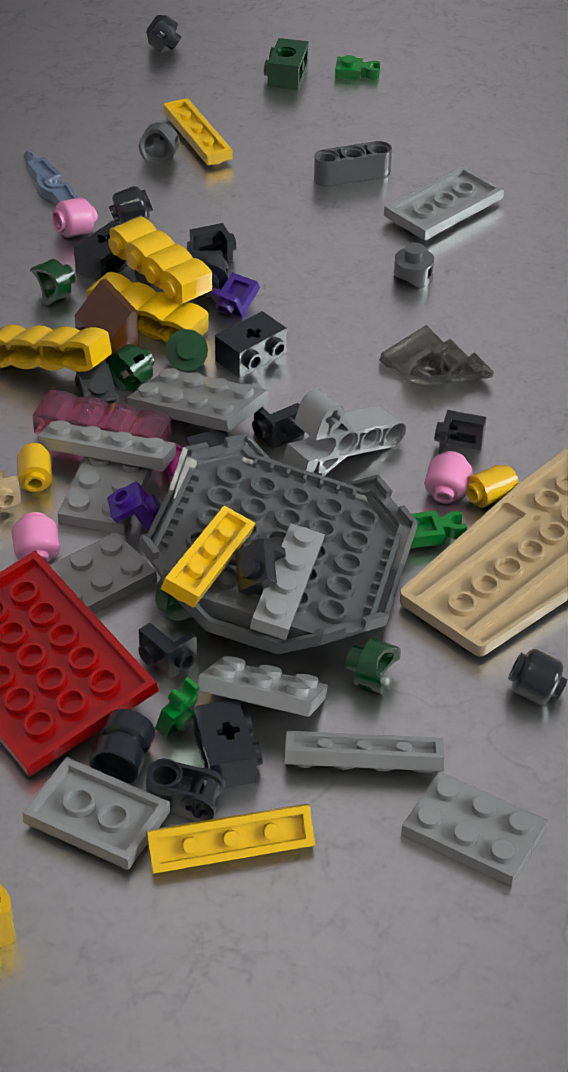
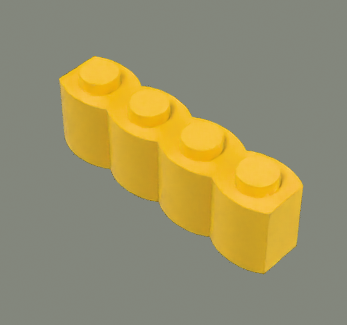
[108,216,212,304]
[86,272,209,343]
[0,324,112,372]

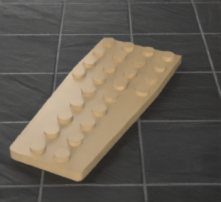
[400,447,568,656]

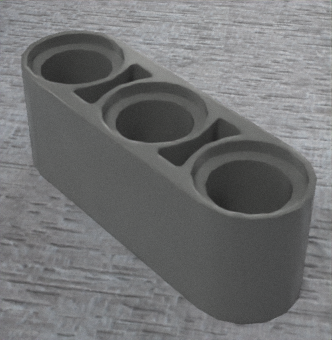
[314,141,392,187]

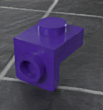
[210,272,260,317]
[107,481,161,531]

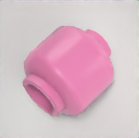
[52,198,97,238]
[424,451,472,504]
[12,512,60,563]

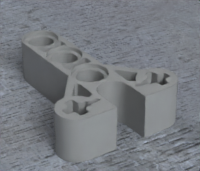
[282,389,406,476]

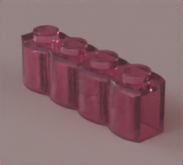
[32,390,172,442]

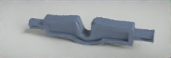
[24,150,79,206]

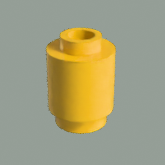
[17,443,52,492]
[466,465,518,508]

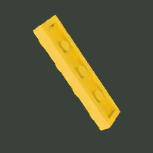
[163,98,232,165]
[161,506,255,608]
[146,803,315,874]

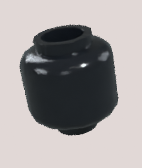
[108,186,153,224]
[508,649,568,705]

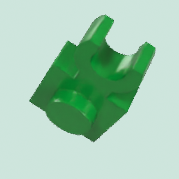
[335,55,380,80]
[410,511,467,548]
[155,676,200,738]

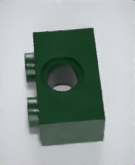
[264,38,309,90]

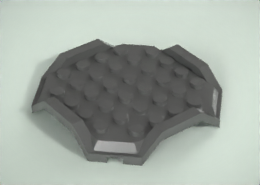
[139,433,418,654]

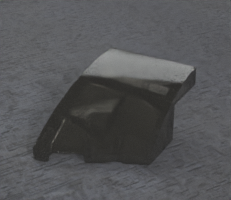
[379,325,494,385]

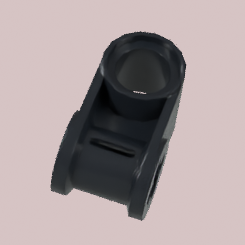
[146,758,226,822]

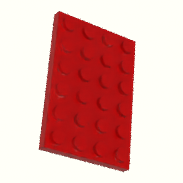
[0,550,159,777]

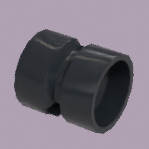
[89,709,155,784]

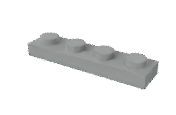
[38,420,176,471]
[250,523,325,640]
[285,731,445,773]

